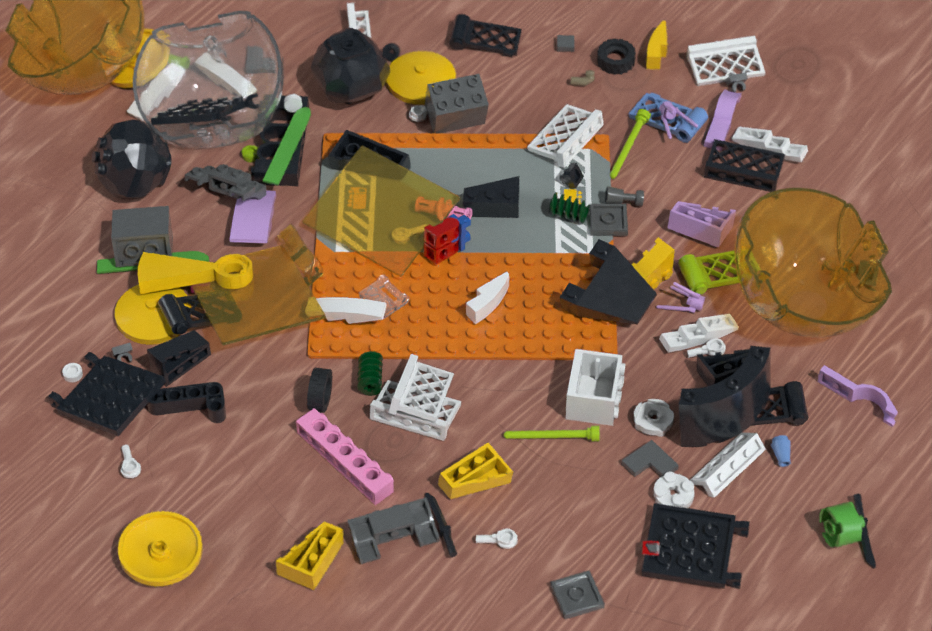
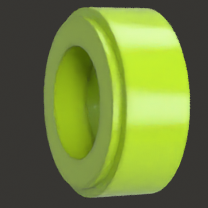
[241,145,258,162]

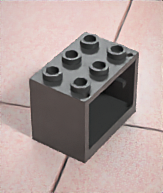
[425,74,489,133]
[111,206,173,267]

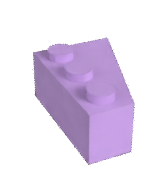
[668,201,736,248]

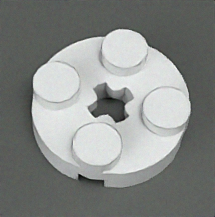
[634,399,674,437]
[653,472,694,508]

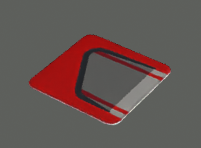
[642,541,660,555]

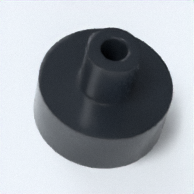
[382,43,401,61]

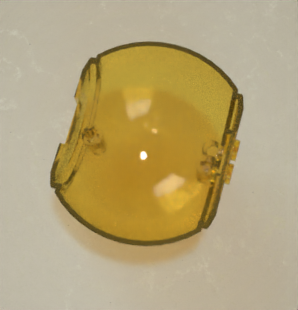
[5,0,144,95]
[735,188,892,338]

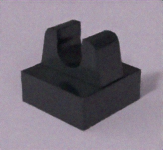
[559,163,584,189]

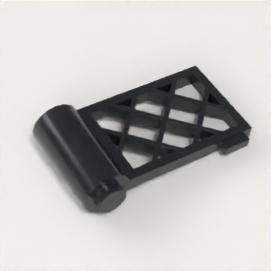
[449,14,522,57]
[158,291,243,334]
[751,381,809,426]

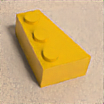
[631,237,675,290]
[438,443,513,499]
[276,521,344,590]

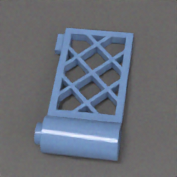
[629,92,708,143]

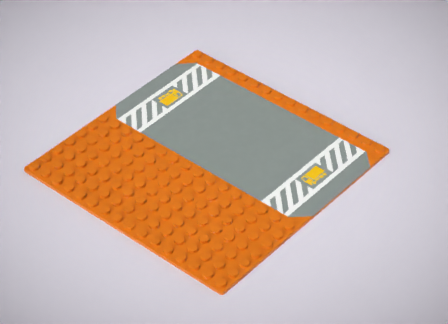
[308,133,618,360]

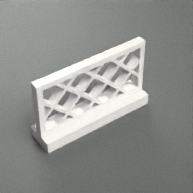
[686,36,765,86]
[527,104,604,168]
[389,354,454,422]
[370,380,461,441]

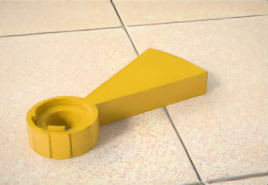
[138,252,253,294]

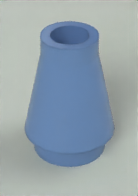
[771,435,791,467]

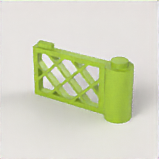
[678,248,761,294]

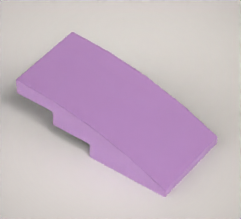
[230,191,276,243]

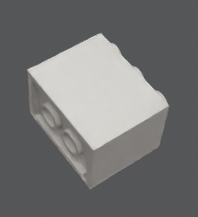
[566,349,625,426]

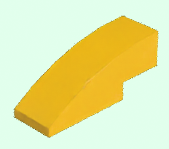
[646,21,667,69]

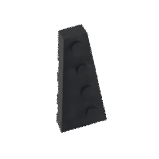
[328,129,411,181]

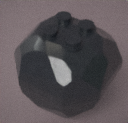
[311,28,390,104]
[92,120,172,199]

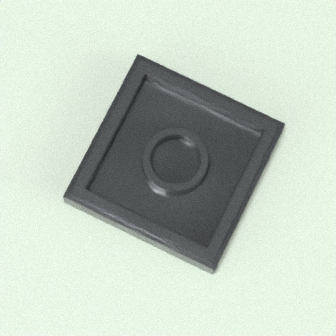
[589,204,628,236]
[550,570,605,619]

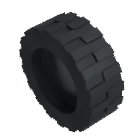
[597,38,636,75]
[307,367,333,412]

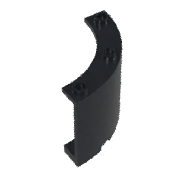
[679,346,771,447]

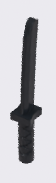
[425,493,457,557]
[853,494,876,569]

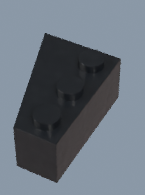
[463,176,520,218]
[147,330,211,387]
[697,349,750,386]

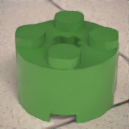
[819,501,865,548]

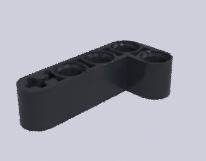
[147,382,226,423]

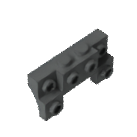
[185,164,266,201]
[347,497,440,564]

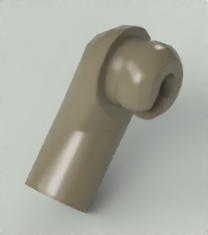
[571,70,595,86]

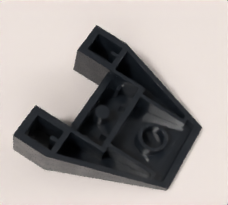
[559,239,657,325]

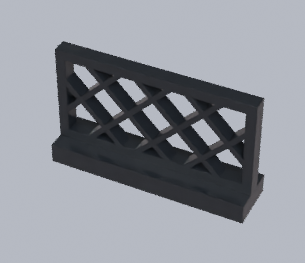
[704,139,785,193]

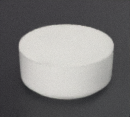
[284,94,302,112]
[62,363,83,382]

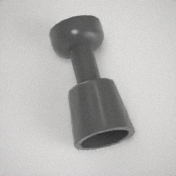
[605,186,644,207]

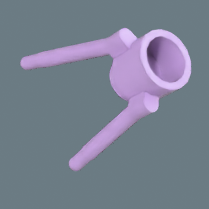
[659,101,698,139]
[656,282,705,313]

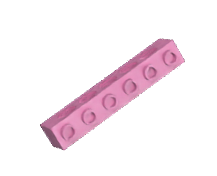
[296,408,394,505]

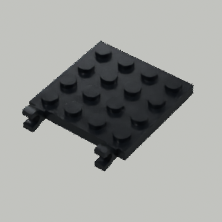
[151,93,260,125]
[48,352,166,436]
[641,503,750,589]

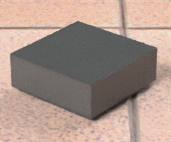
[557,35,574,52]

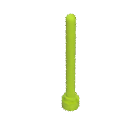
[610,109,651,179]
[503,426,600,442]

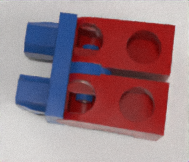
[424,214,471,265]

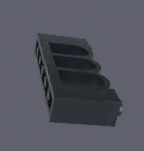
[251,95,309,186]

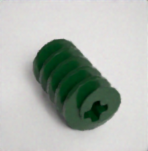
[549,192,590,224]
[357,351,383,396]

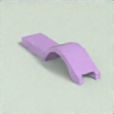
[704,90,742,151]
[818,365,898,427]

